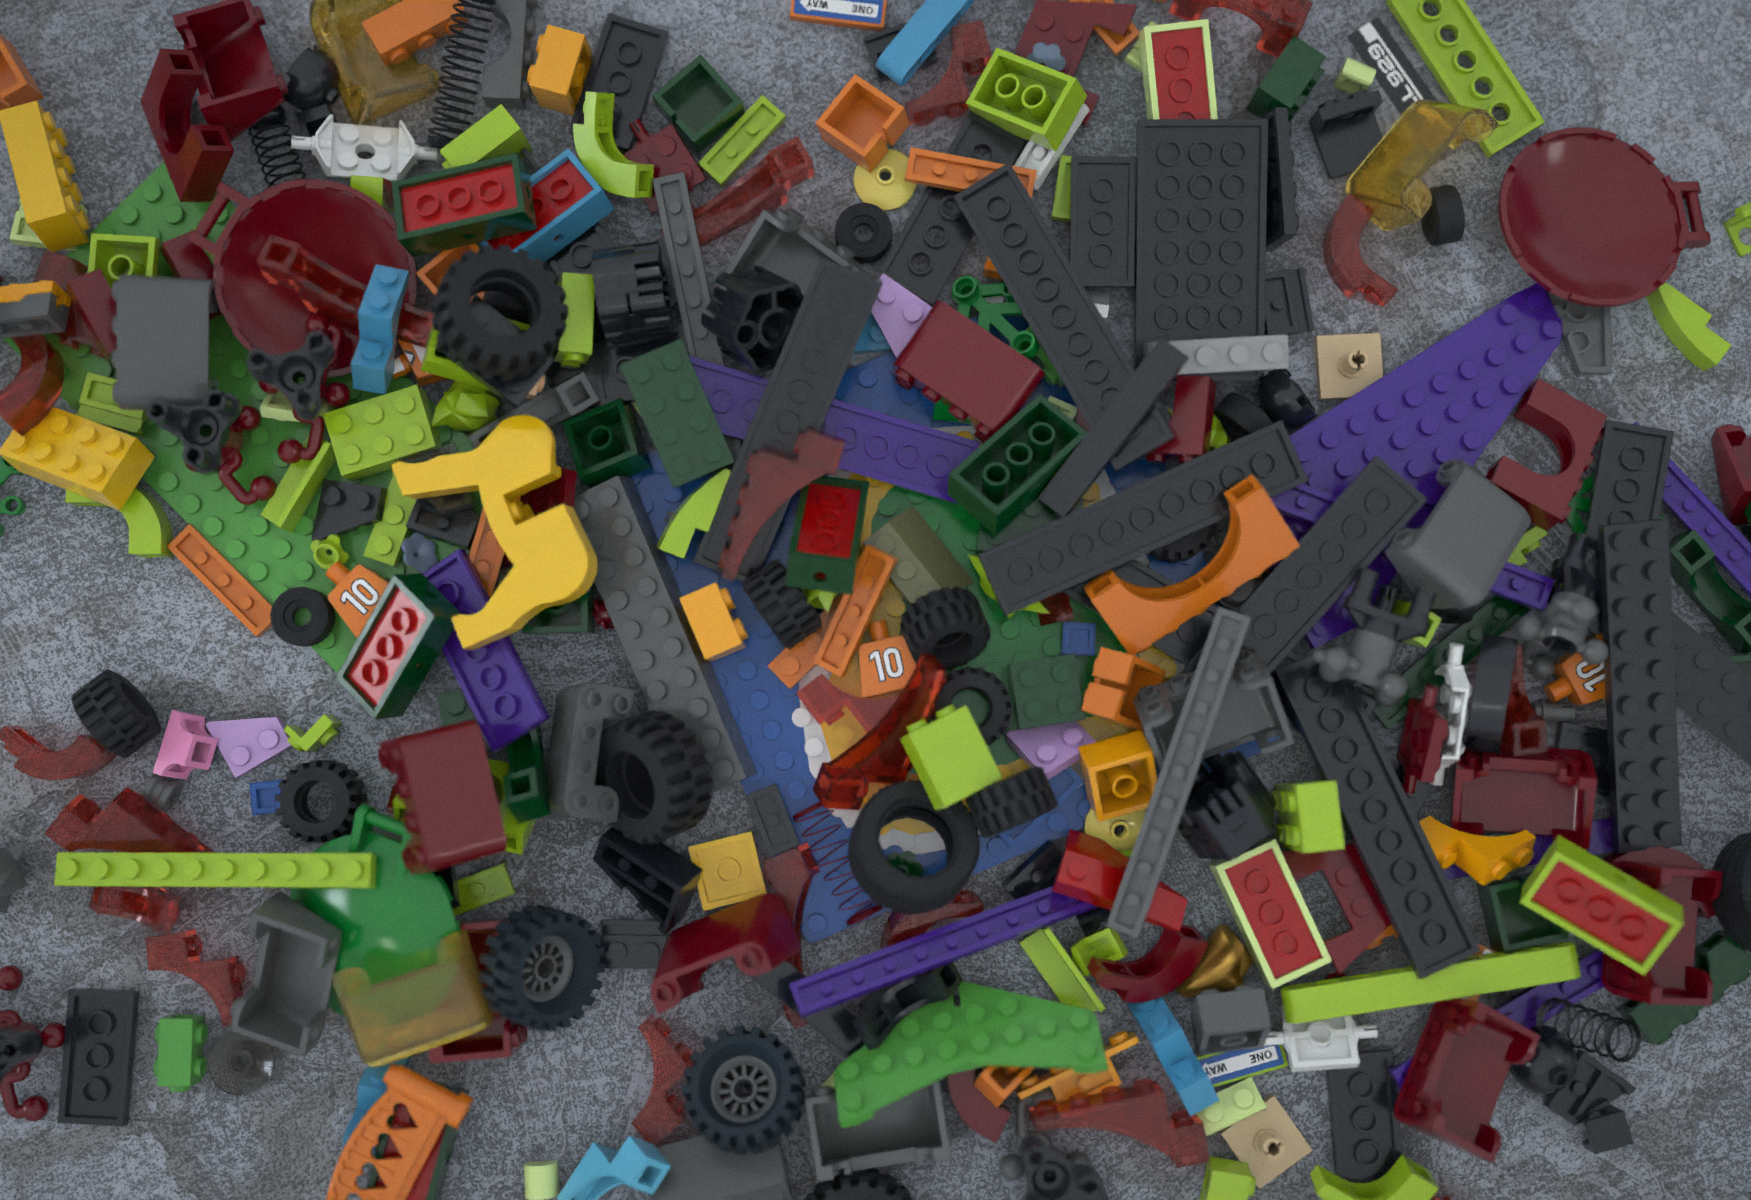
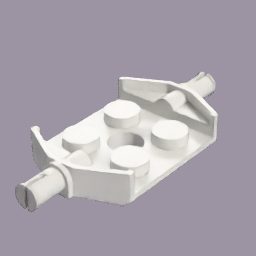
[291,114,437,182]
[1430,643,1474,786]

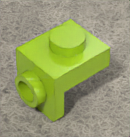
[283,714,342,752]
[1070,927,1128,977]

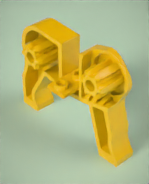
[391,415,597,650]

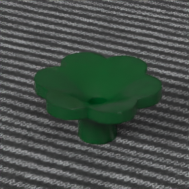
[887,851,923,877]

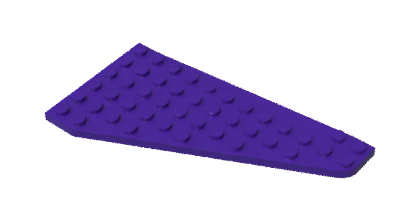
[1268,283,1563,650]

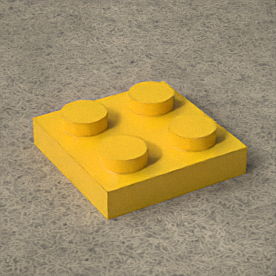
[688,831,767,911]

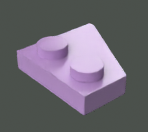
[871,273,932,359]
[205,717,293,778]
[1006,721,1096,780]

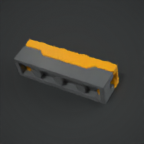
[0,280,71,339]

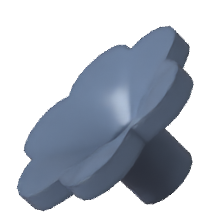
[1026,42,1066,71]
[401,532,438,573]

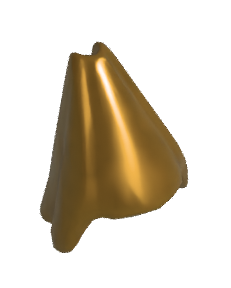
[1176,924,1254,998]

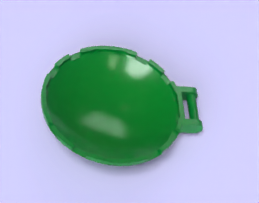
[290,804,461,1028]

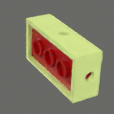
[1139,19,1218,120]
[1209,837,1332,989]

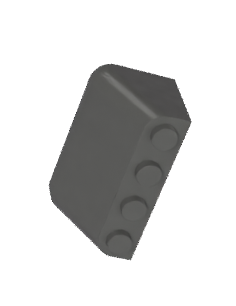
[650,1133,793,1200]

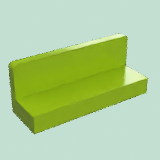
[261,435,336,533]
[1019,926,1106,1013]

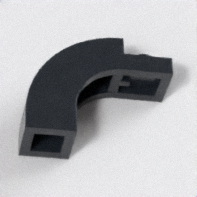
[1465,634,1518,754]
[852,962,963,1050]

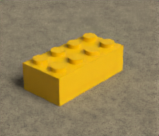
[0,100,91,253]
[0,399,155,511]

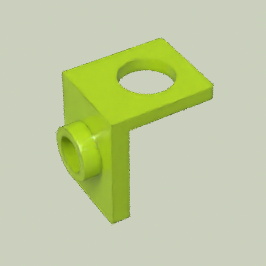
[1723,202,1751,257]

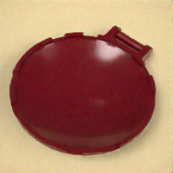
[1498,127,1711,307]
[186,179,417,377]

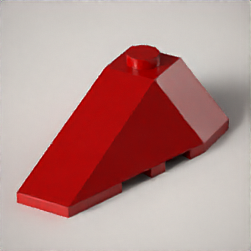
[1052,829,1188,932]

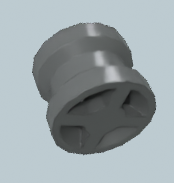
[141,773,183,812]

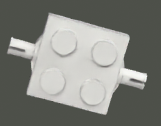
[1264,1005,1378,1072]

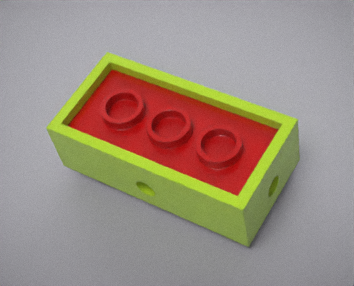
[1520,835,1683,975]

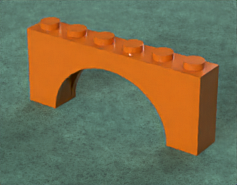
[1083,474,1300,655]

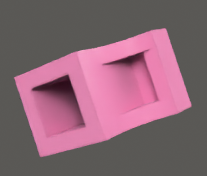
[153,710,218,780]

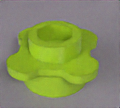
[310,534,349,569]

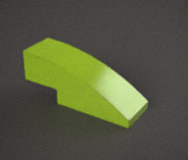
[1646,282,1731,371]
[655,469,731,558]

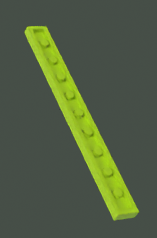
[54,852,377,888]

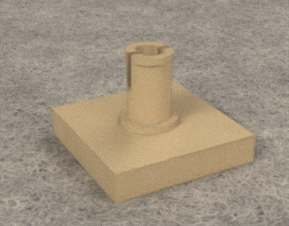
[1314,333,1383,401]
[1219,1093,1313,1189]

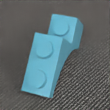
[557,1135,671,1200]

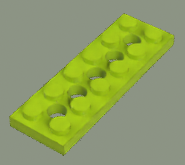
[1385,0,1545,158]

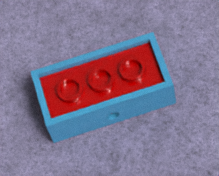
[479,148,615,262]

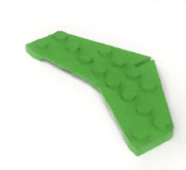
[834,981,1109,1128]

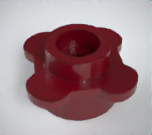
[592,599,615,630]

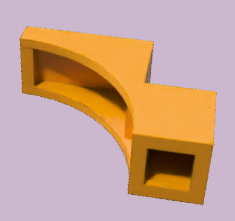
[1419,816,1536,886]

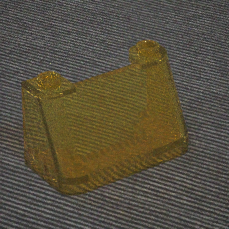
[309,0,439,125]
[1346,99,1499,232]
[331,929,493,1067]

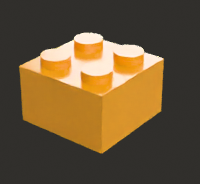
[527,24,593,116]
[679,582,749,663]
[1077,730,1157,822]

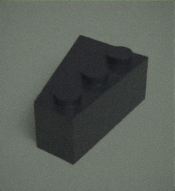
[593,827,703,935]

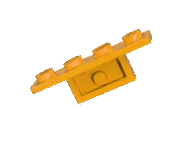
[1015,1030,1140,1112]

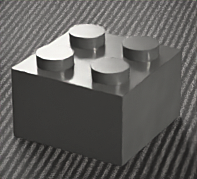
[1190,985,1271,1055]

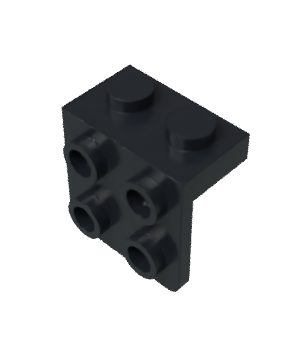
[1309,90,1389,179]

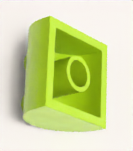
[88,233,161,290]

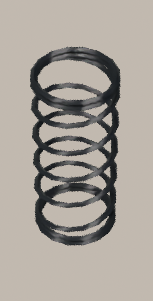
[1537,997,1641,1063]

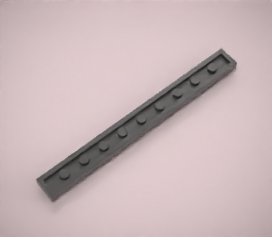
[653,172,742,474]
[1106,607,1252,938]

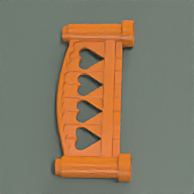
[326,1063,474,1200]

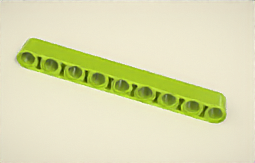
[1280,942,1581,1024]

